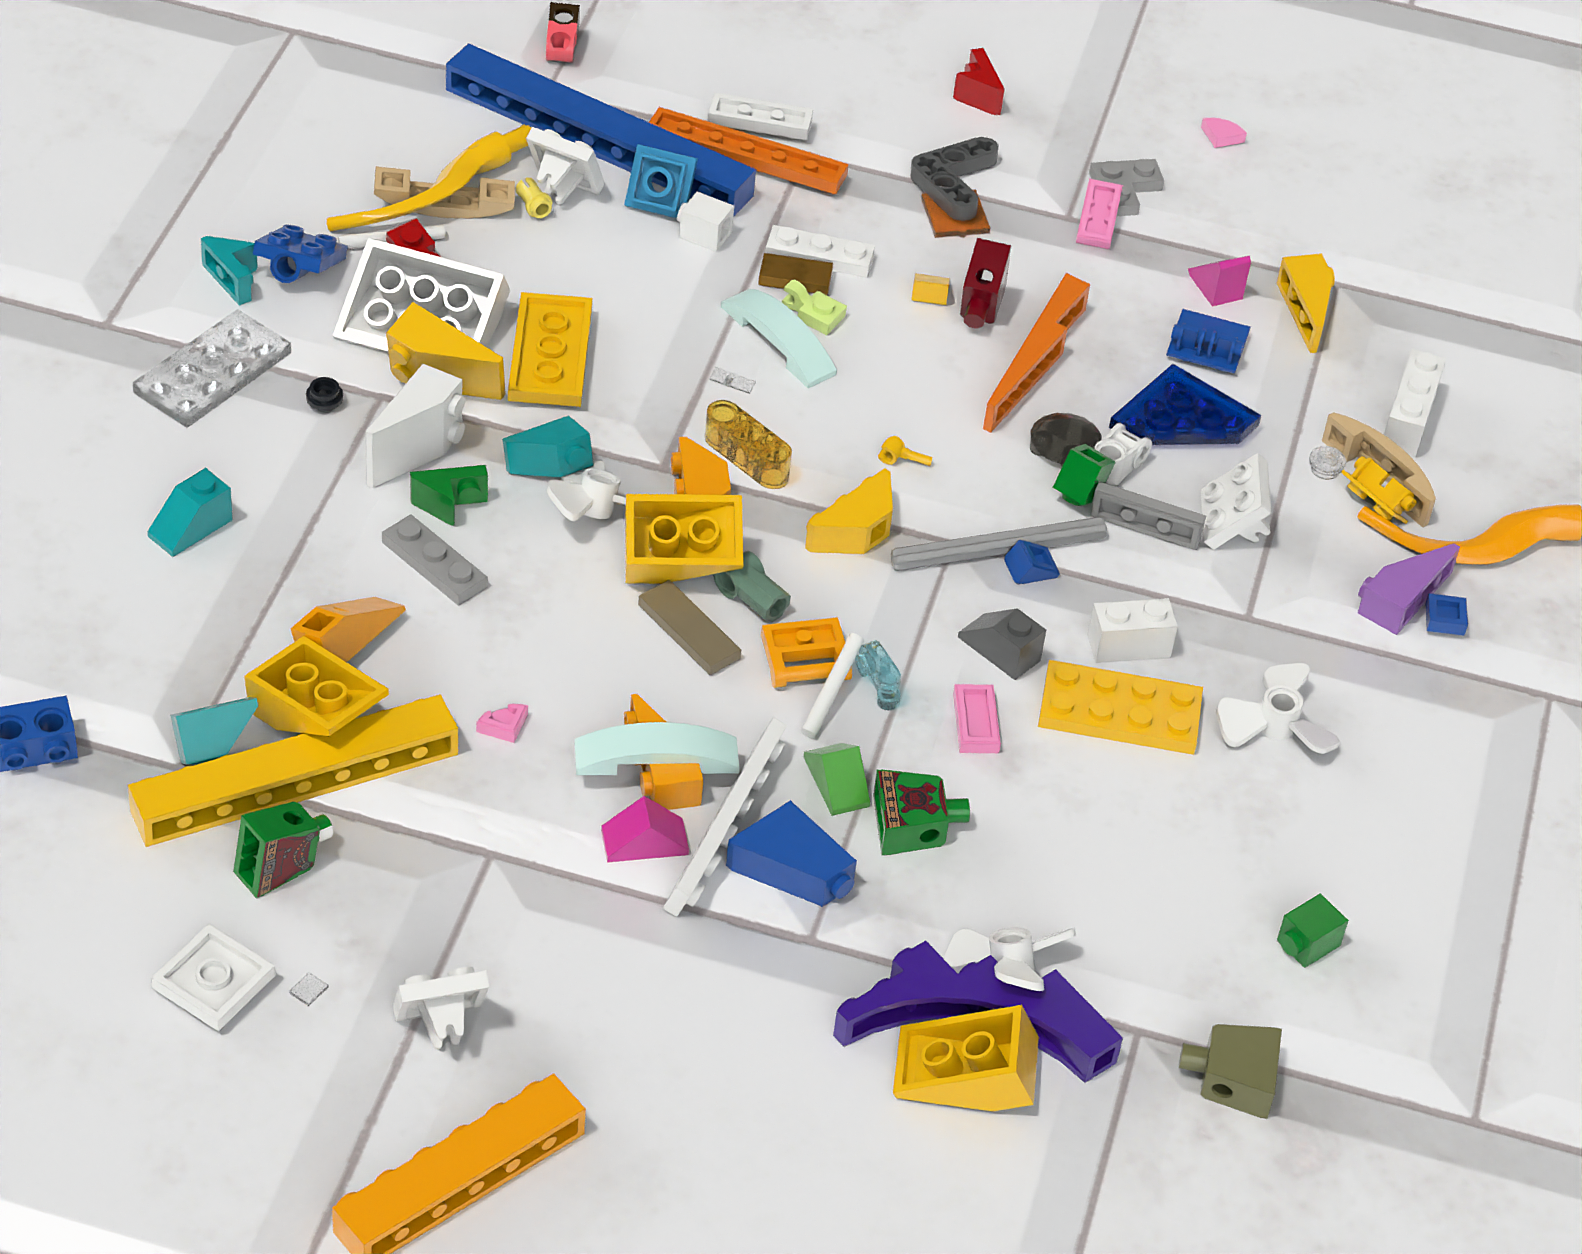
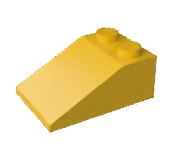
[386,302,506,400]
[625,494,743,584]
[244,636,389,736]
[893,1005,1039,1112]

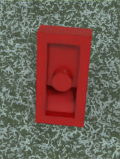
[953,48,1005,116]

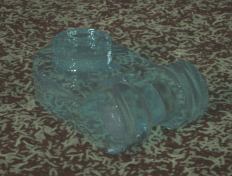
[855,640,901,710]

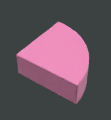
[1201,118,1247,148]
[476,704,528,743]

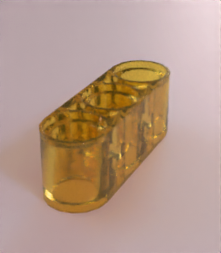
[705,400,792,489]

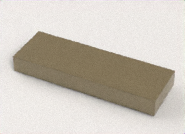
[638,580,742,675]

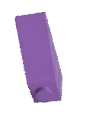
[1358,543,1460,635]

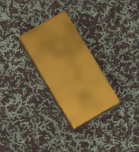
[758,253,833,295]

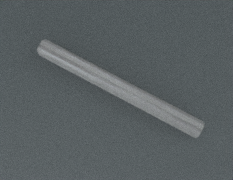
[891,517,1107,571]

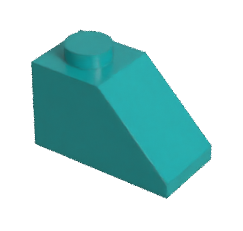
[502,415,594,477]
[147,468,233,557]
[170,697,258,766]

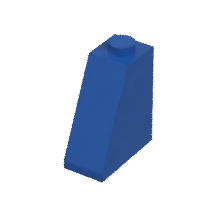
[726,800,857,907]

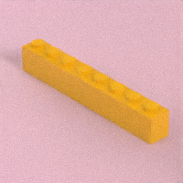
[128,694,458,847]

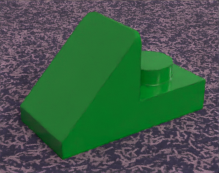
[410,465,488,526]

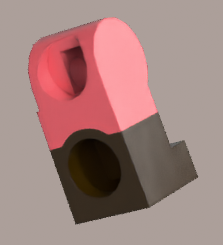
[546,2,580,63]

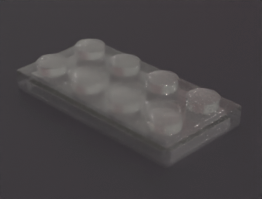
[133,309,291,428]

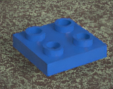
[253,225,348,283]

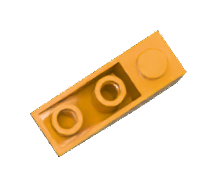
[290,597,406,662]
[624,694,703,810]

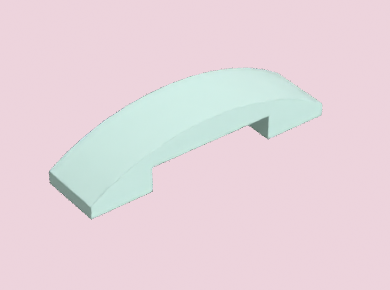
[721,289,837,388]
[574,722,739,775]

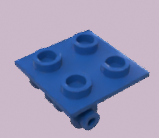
[1166,309,1251,374]

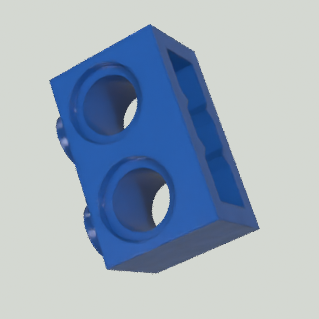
[0,695,78,772]

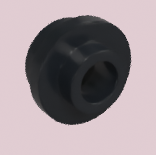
[306,377,343,411]

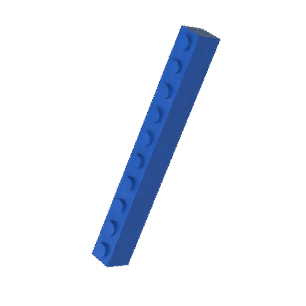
[446,43,756,217]

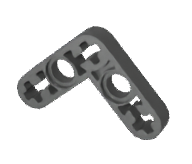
[910,137,998,221]

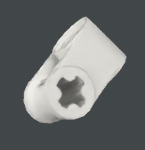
[1094,423,1152,486]

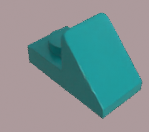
[200,236,258,306]

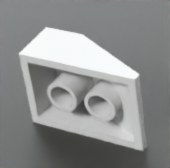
[366,364,465,488]

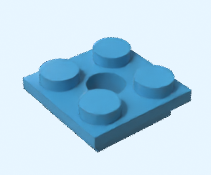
[624,144,698,218]

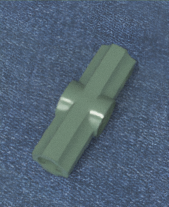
[712,551,791,622]

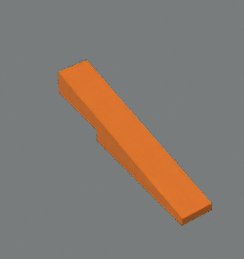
[983,273,1090,433]

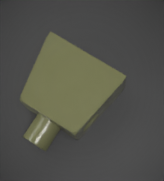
[1178,1024,1282,1119]

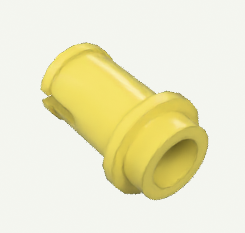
[515,177,552,218]

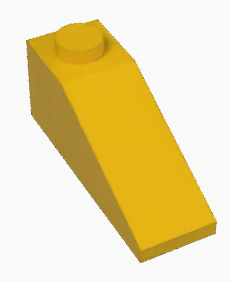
[1276,253,1335,353]

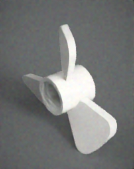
[547,461,626,521]
[1216,663,1339,754]
[944,927,1076,991]

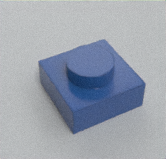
[1425,593,1468,636]

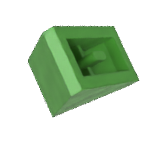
[803,743,870,816]

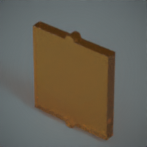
[921,189,990,238]

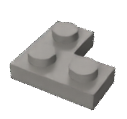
[1089,159,1164,216]

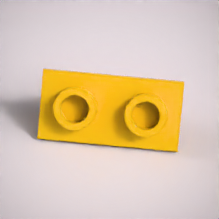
[1341,456,1416,524]

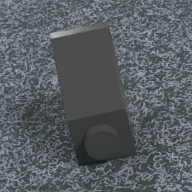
[958,608,1047,680]

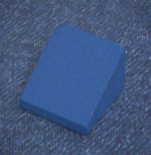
[1004,540,1060,584]

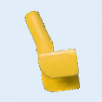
[878,436,933,466]

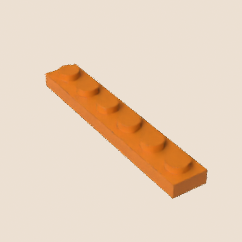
[649,107,849,195]

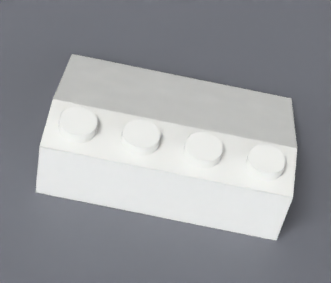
[333,238,510,353]

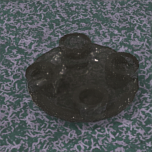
[1029,413,1102,466]

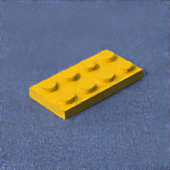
[508,292,593,407]
[1038,660,1203,755]

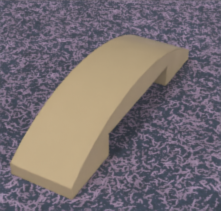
[374,166,515,219]
[1322,412,1436,528]

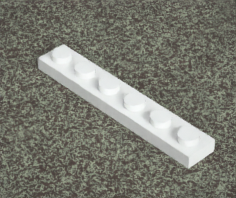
[662,717,787,917]

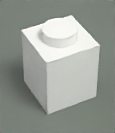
[677,192,734,252]

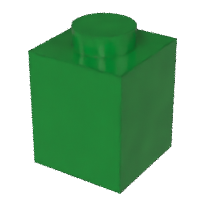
[1052,444,1116,506]
[1277,893,1349,968]

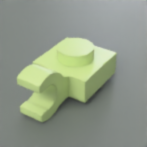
[782,280,847,335]

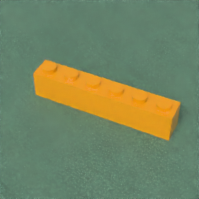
[332,1073,586,1254]

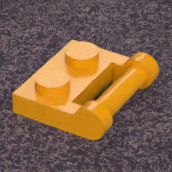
[761,617,852,688]

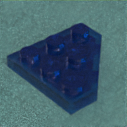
[1109,364,1262,445]

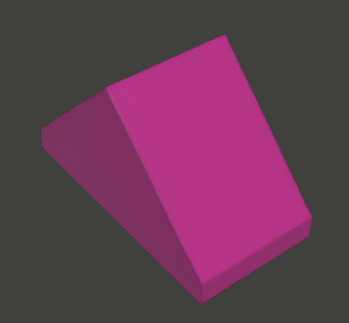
[1188,255,1251,307]
[601,796,689,863]

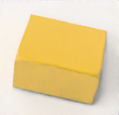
[911,273,950,305]

